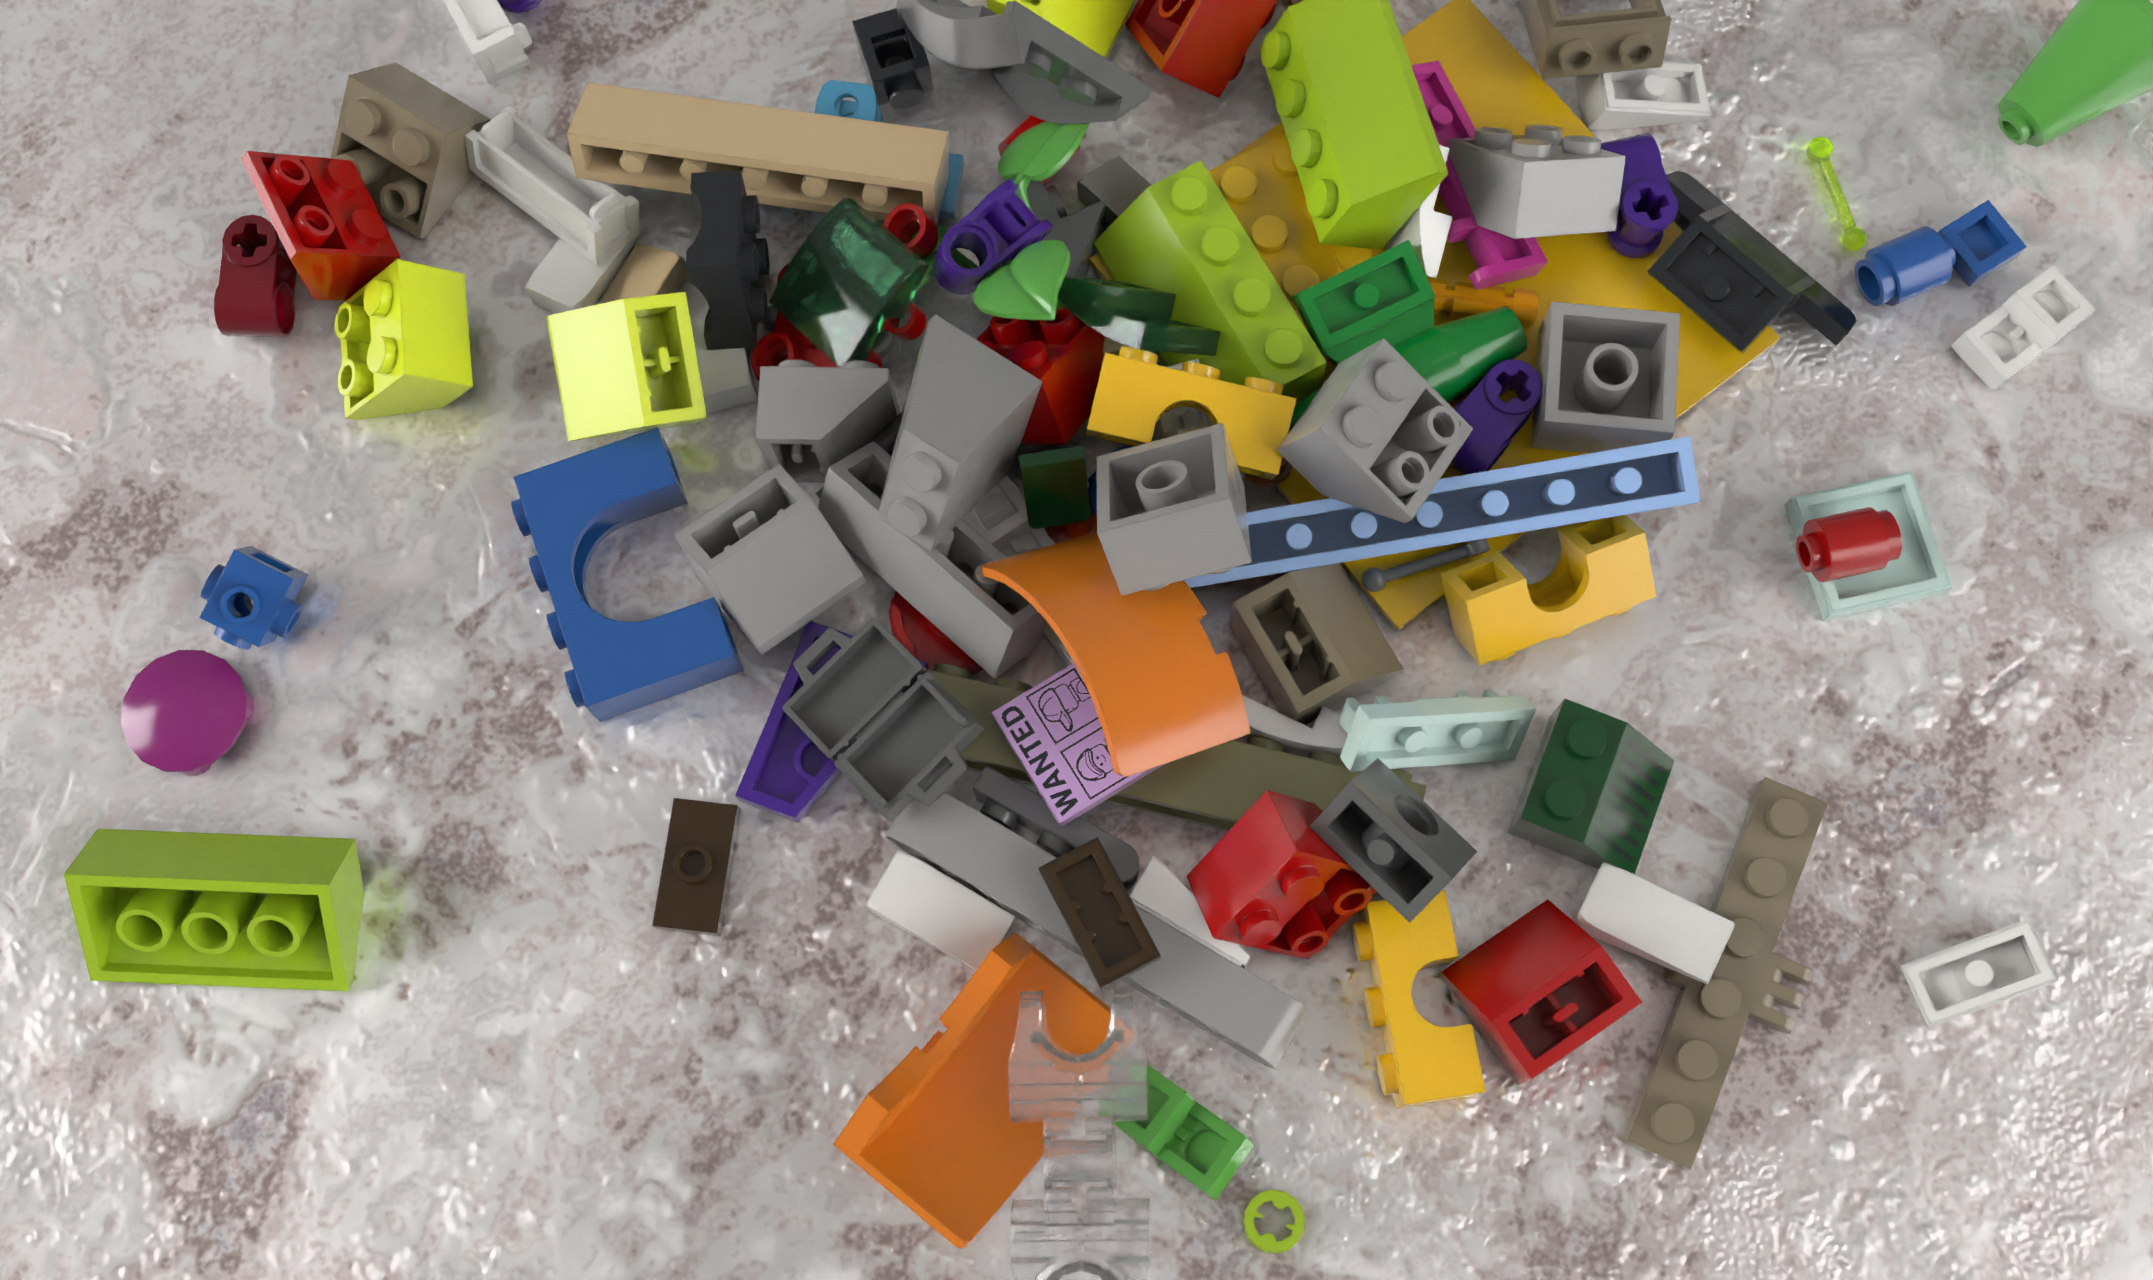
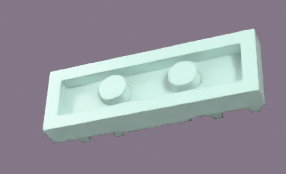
[1339,690,1536,772]

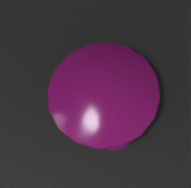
[120,650,254,776]

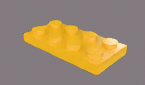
[1208,132,1384,381]

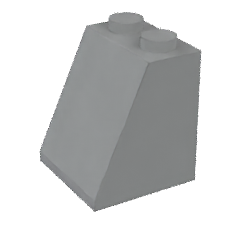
[877,314,1043,551]

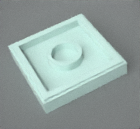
[1785,471,1952,621]

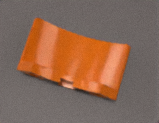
[981,532,1251,777]
[833,932,1136,1249]

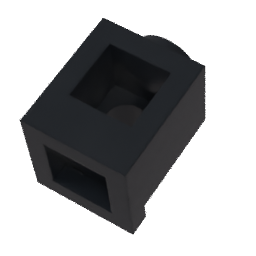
[852,8,933,109]

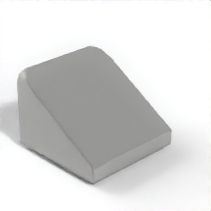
[1077,156,1151,227]

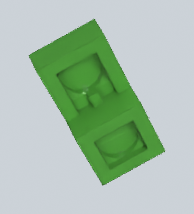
[1098,1058,1255,1201]

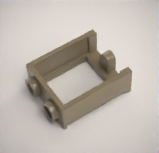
[1518,0,1672,79]

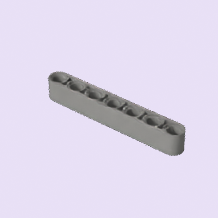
[885,784,1309,1069]

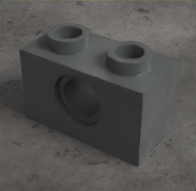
[1309,758,1477,923]

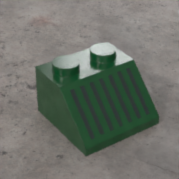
[1507,698,1674,874]

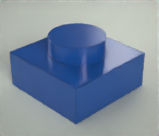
[1938,200,2027,287]

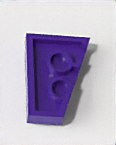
[735,621,929,823]

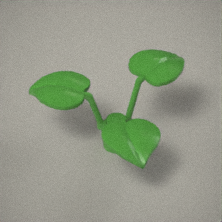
[865,121,1090,320]

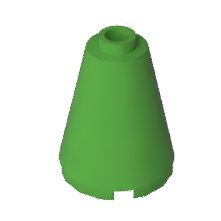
[1998,0,2153,147]

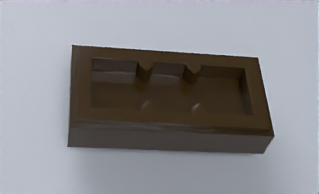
[652,798,741,937]
[1038,837,1161,990]

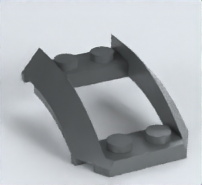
[896,0,1151,124]

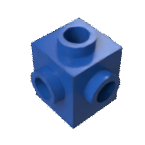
[199,546,309,650]

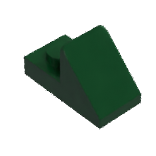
[1017,445,1091,529]

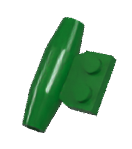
[1288,240,1527,433]

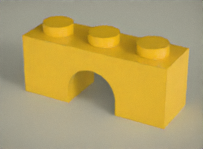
[1086,347,1296,480]
[1441,515,1656,665]
[1352,890,1486,1109]

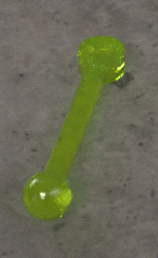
[1806,137,1867,251]

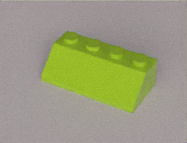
[1259,0,1448,250]
[1094,160,1327,403]
[64,828,364,991]

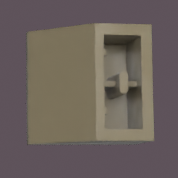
[331,62,491,239]
[1229,563,1404,725]

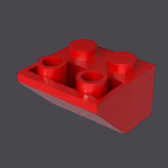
[241,151,401,301]
[976,307,1107,445]
[1186,790,1377,960]
[1439,899,1643,1086]

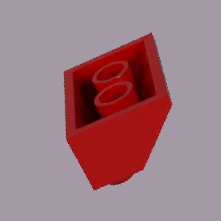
[1125,0,1277,98]

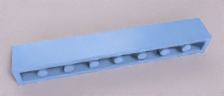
[1184,436,1701,588]

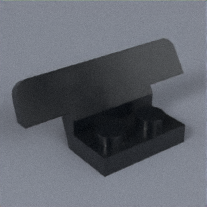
[1647,171,1856,354]

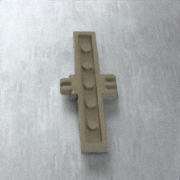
[1622,777,1828,1170]

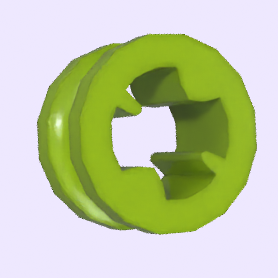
[1243,1189,1305,1254]

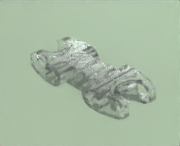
[1008,989,1152,1280]

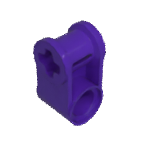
[1601,133,1678,259]
[933,179,1053,295]
[1450,359,1542,475]

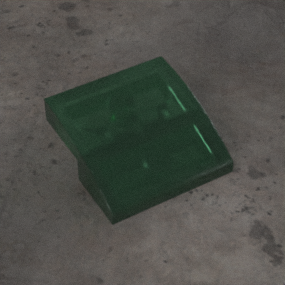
[769,198,929,367]
[1058,275,1221,356]

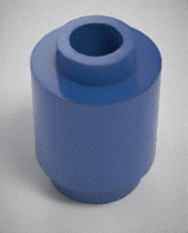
[1855,226,1956,306]

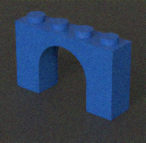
[511,427,744,722]

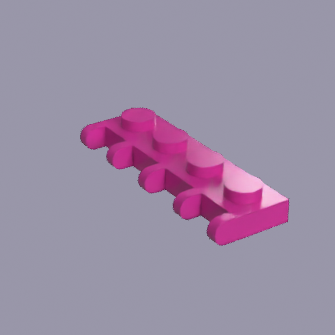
[1411,61,1548,290]

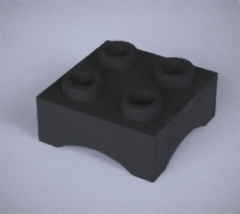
[685,170,770,350]

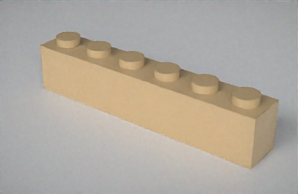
[567,82,949,224]

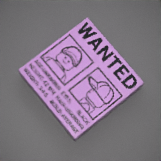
[991,663,1166,827]

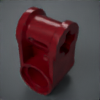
[214,215,297,337]

